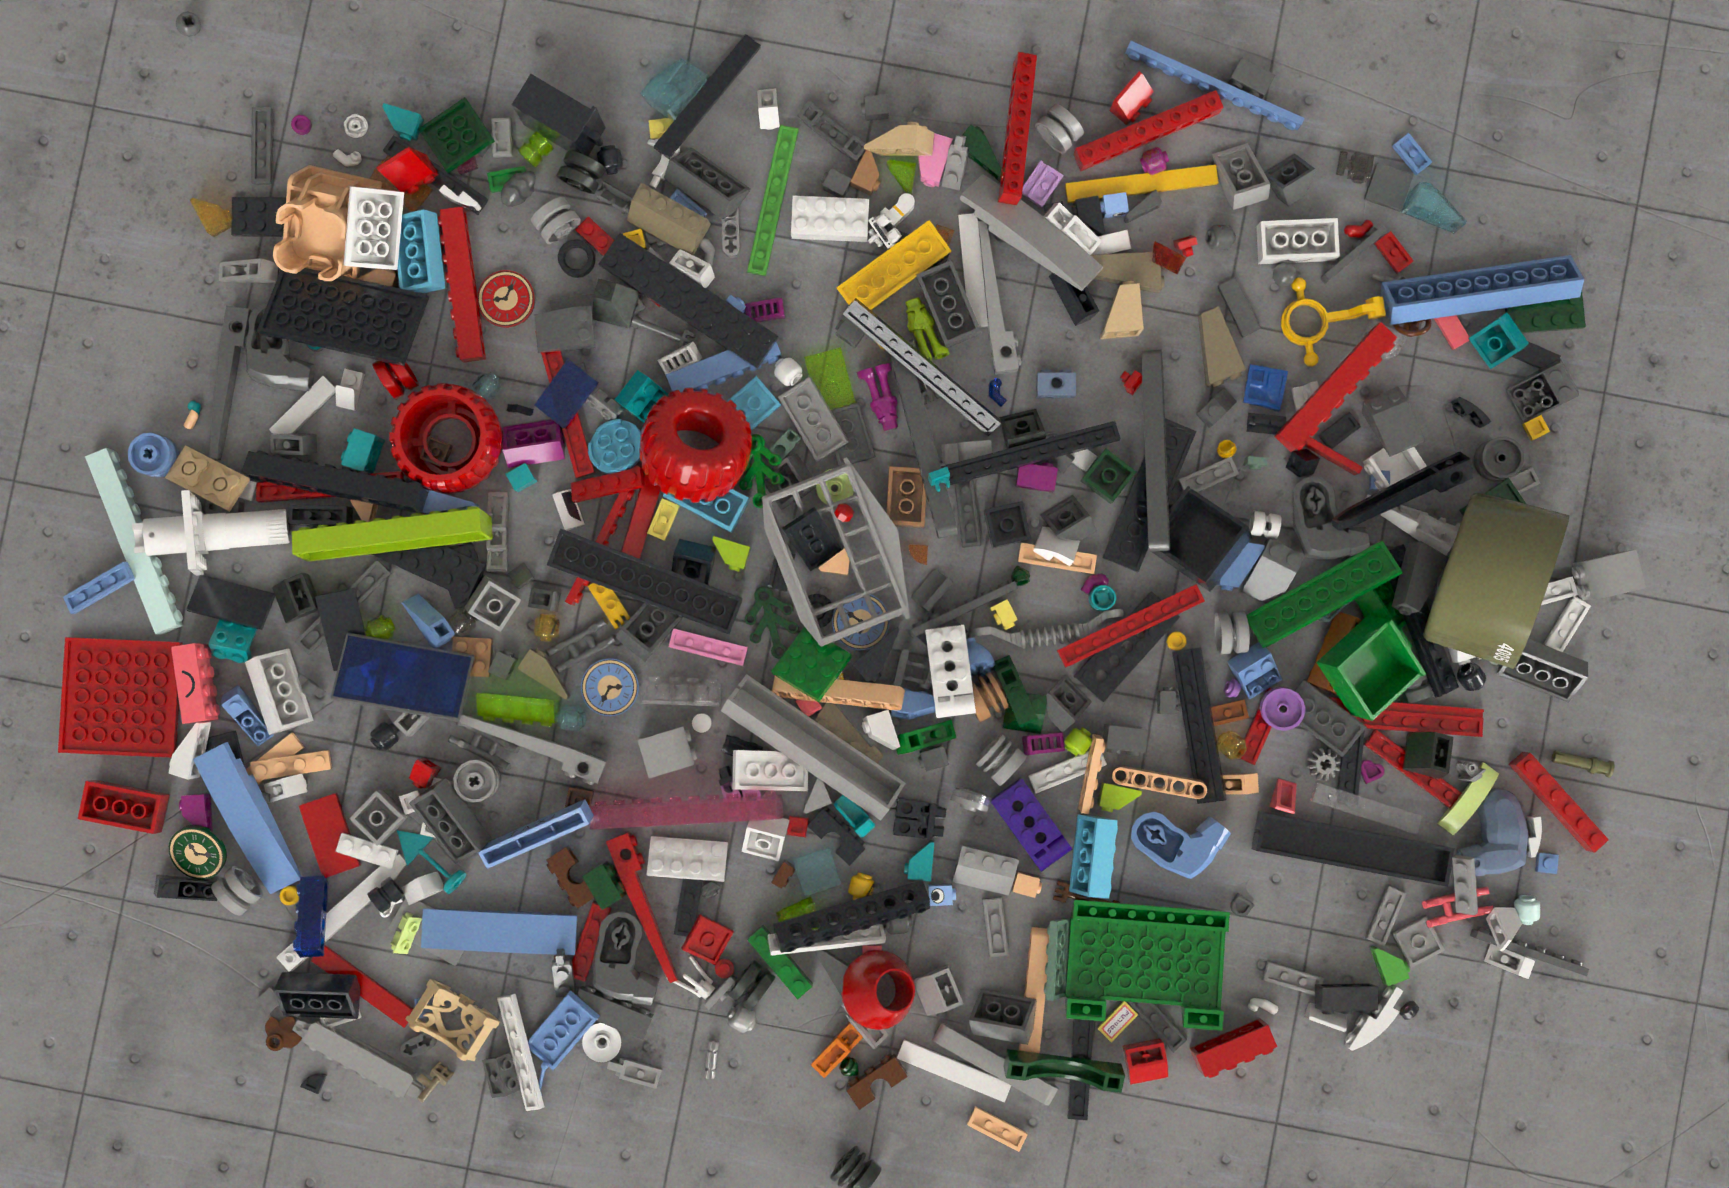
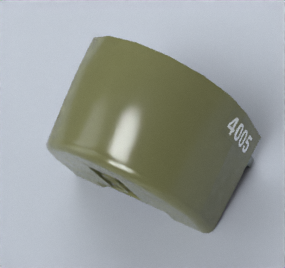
[1423,493,1570,669]

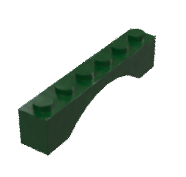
[1003,1049,1125,1093]

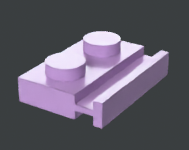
[1022,161,1064,208]

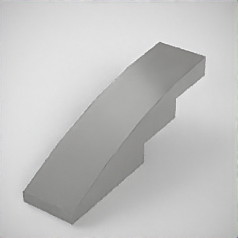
[486,492,509,572]

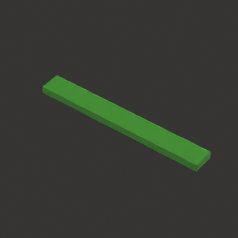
[747,125,799,277]

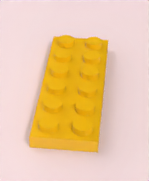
[836,220,952,310]

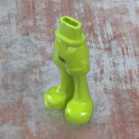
[905,297,950,361]

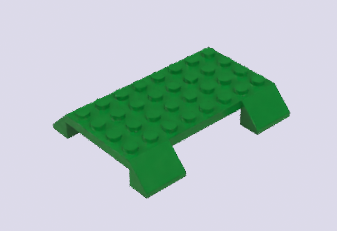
[1065,900,1230,1031]

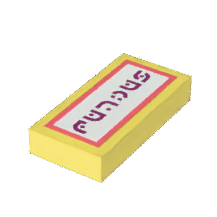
[1097,1001,1138,1043]

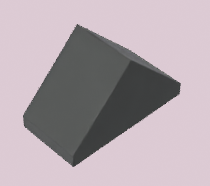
[528,588,561,612]

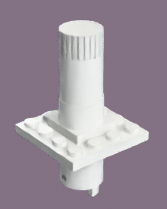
[132,490,290,576]

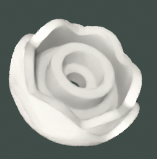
[344,114,368,138]

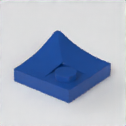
[1243,364,1288,412]

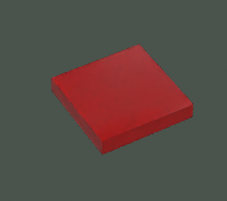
[681,914,734,965]

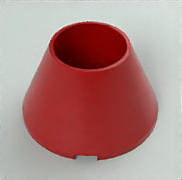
[841,950,915,1030]

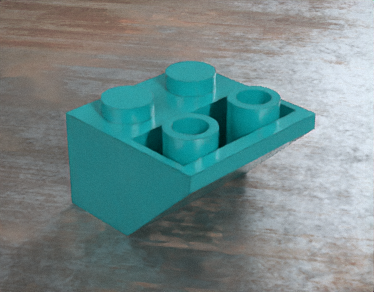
[614,370,669,423]

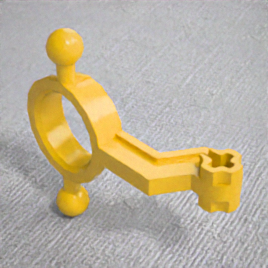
[1281,277,1386,367]

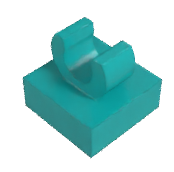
[928,467,950,492]

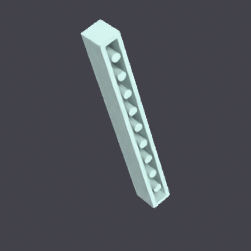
[85,448,183,634]

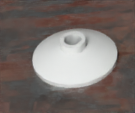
[582,1023,621,1062]

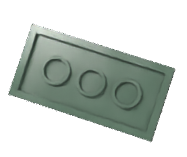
[1044,918,1070,1001]

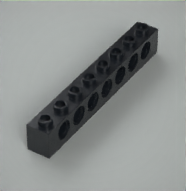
[773,880,930,953]

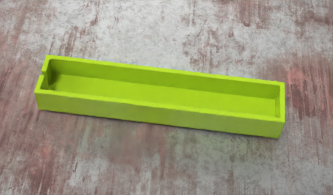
[291,506,493,562]

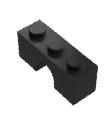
[807,808,866,866]

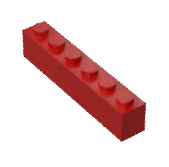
[1508,752,1609,853]

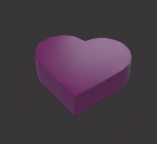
[1361,760,1385,784]

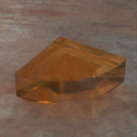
[909,545,928,565]

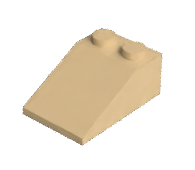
[864,122,934,156]

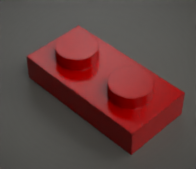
[1374,231,1414,274]

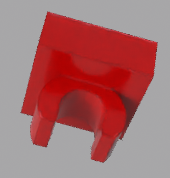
[1173,235,1198,257]
[1120,370,1142,396]

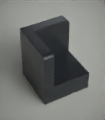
[1285,449,1320,477]

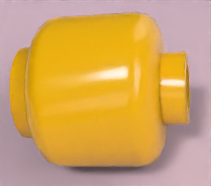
[848,872,875,900]

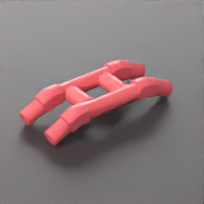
[1422,887,1494,928]

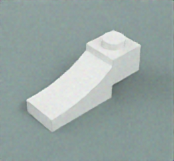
[1043,202,1102,255]

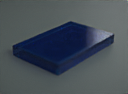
[535,359,599,428]

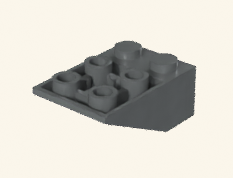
[1506,358,1579,423]

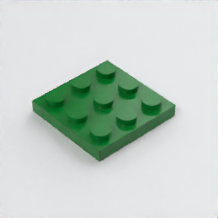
[771,626,852,702]

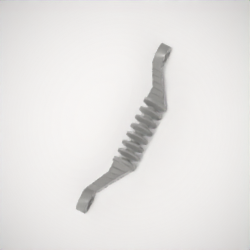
[971,609,1124,649]

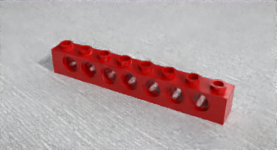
[998,52,1037,205]
[1073,90,1224,171]

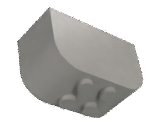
[1572,550,1646,600]
[638,727,697,778]

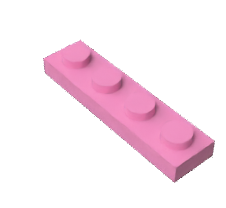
[669,629,748,666]

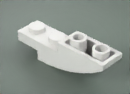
[1344,985,1403,1051]

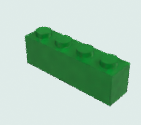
[747,924,813,1000]

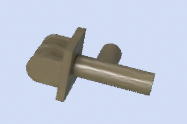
[417,1061,454,1103]

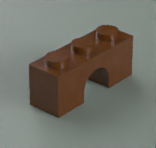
[546,845,594,909]
[846,1054,908,1110]

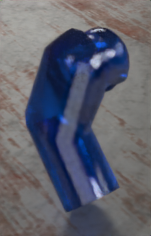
[988,378,1007,407]

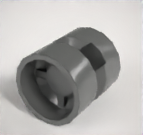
[1405,675,1433,703]

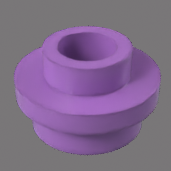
[1224,679,1241,698]

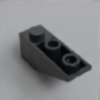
[154,875,217,901]

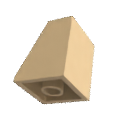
[1100,281,1144,339]

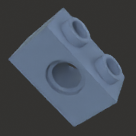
[1036,369,1076,398]

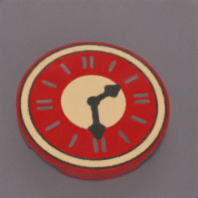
[477,270,535,328]

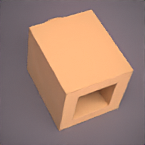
[1011,871,1042,898]

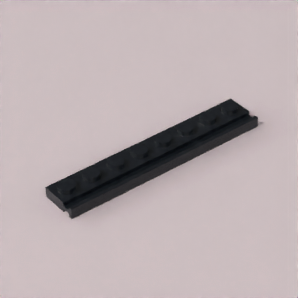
[1389,544,1459,698]
[1172,647,1226,804]

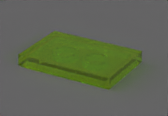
[804,347,856,410]

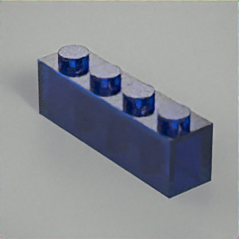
[293,875,329,958]

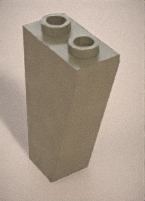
[1091,251,1165,293]
[1198,306,1246,388]

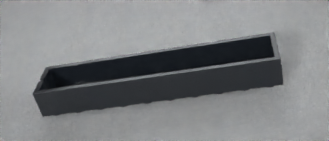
[1251,811,1455,887]

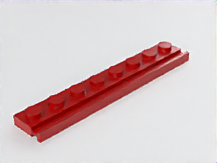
[1329,697,1484,737]

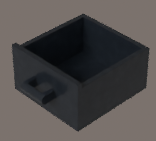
[512,74,606,156]
[1146,486,1252,592]

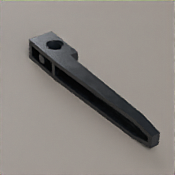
[1331,451,1473,530]

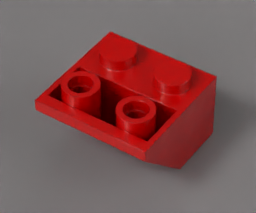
[1122,1038,1168,1085]

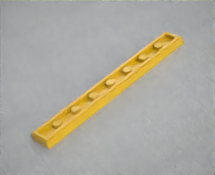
[1065,165,1218,203]

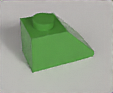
[1369,946,1410,986]

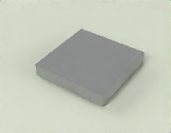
[1391,915,1445,968]

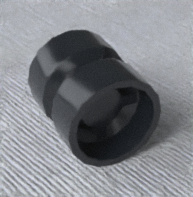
[367,877,405,913]

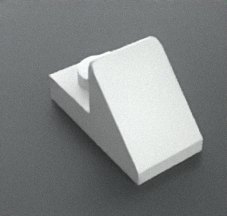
[336,369,365,411]

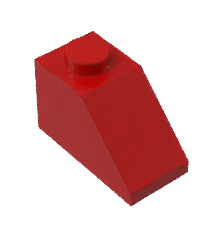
[409,758,442,789]

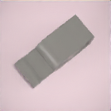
[941,440,992,464]

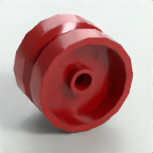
[372,360,419,399]

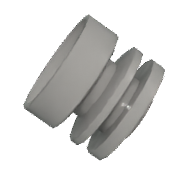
[975,734,1027,786]

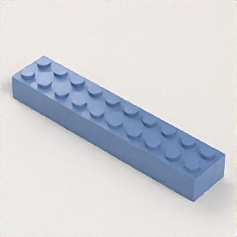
[1380,255,1584,325]

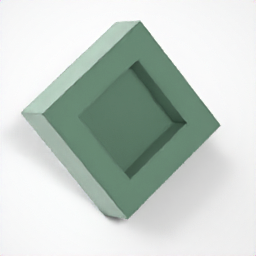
[1244,456,1268,470]

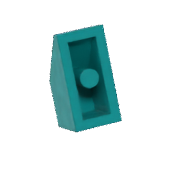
[382,103,424,141]
[904,841,934,881]

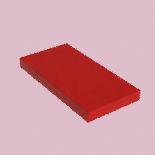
[299,793,361,879]

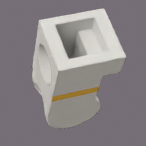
[880,193,915,228]

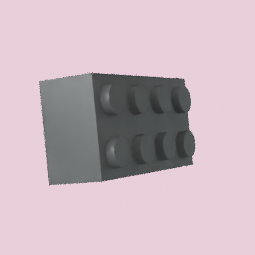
[916,260,981,348]

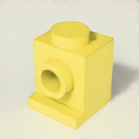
[989,599,1018,630]

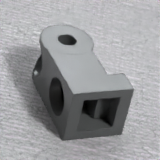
[203,498,245,514]

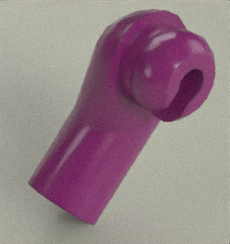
[1080,573,1109,594]

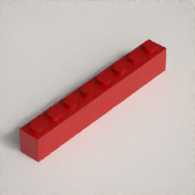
[438,206,486,363]
[1274,322,1398,452]

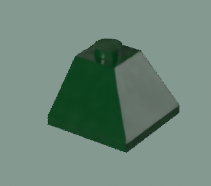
[1002,693,1047,734]

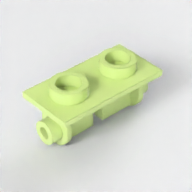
[390,912,422,954]

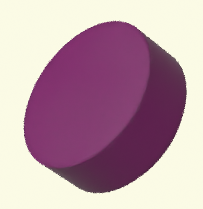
[291,115,312,135]

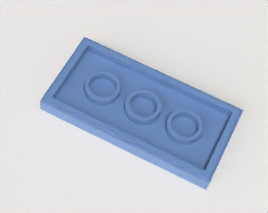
[528,990,600,1070]

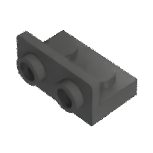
[482,1053,520,1098]

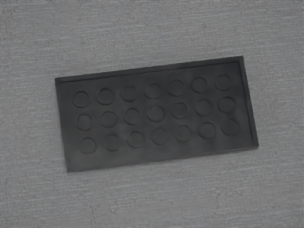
[257,268,429,366]

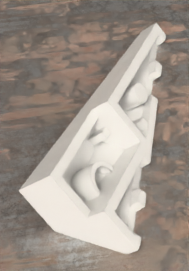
[1366,495,1461,556]

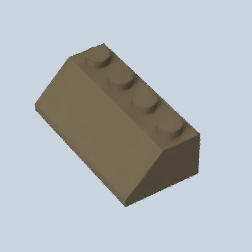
[627,183,711,255]

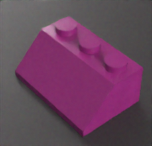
[503,418,565,468]

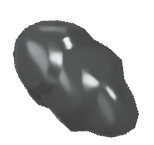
[501,171,536,207]

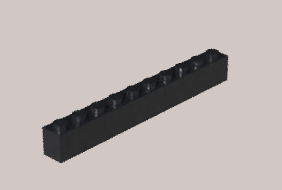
[241,450,429,514]

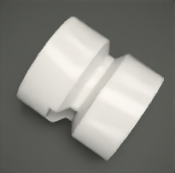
[1249,510,1281,539]

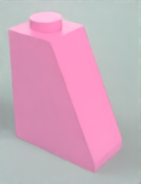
[917,133,953,187]

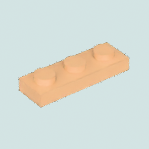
[967,1106,1028,1152]

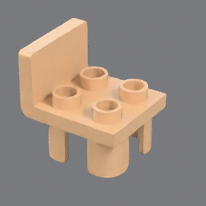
[273,165,382,281]

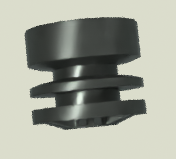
[830,1146,882,1188]

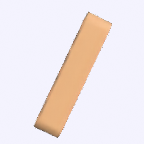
[1112,766,1207,799]

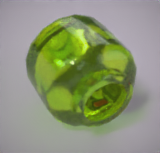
[365,615,396,639]

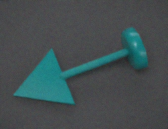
[397,830,467,894]

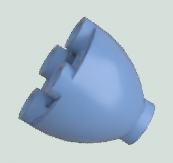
[966,638,995,678]

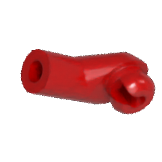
[1344,220,1373,238]

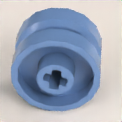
[128,433,179,477]

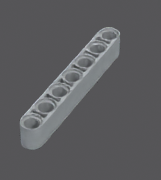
[932,1022,1059,1106]

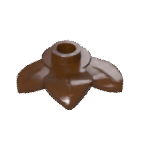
[265,1016,302,1051]

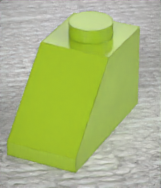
[712,536,751,572]
[1097,782,1142,812]

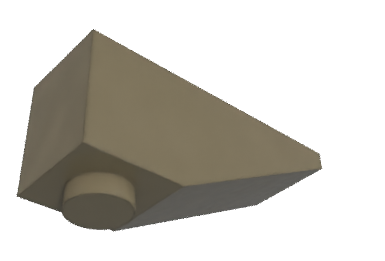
[517,648,570,700]

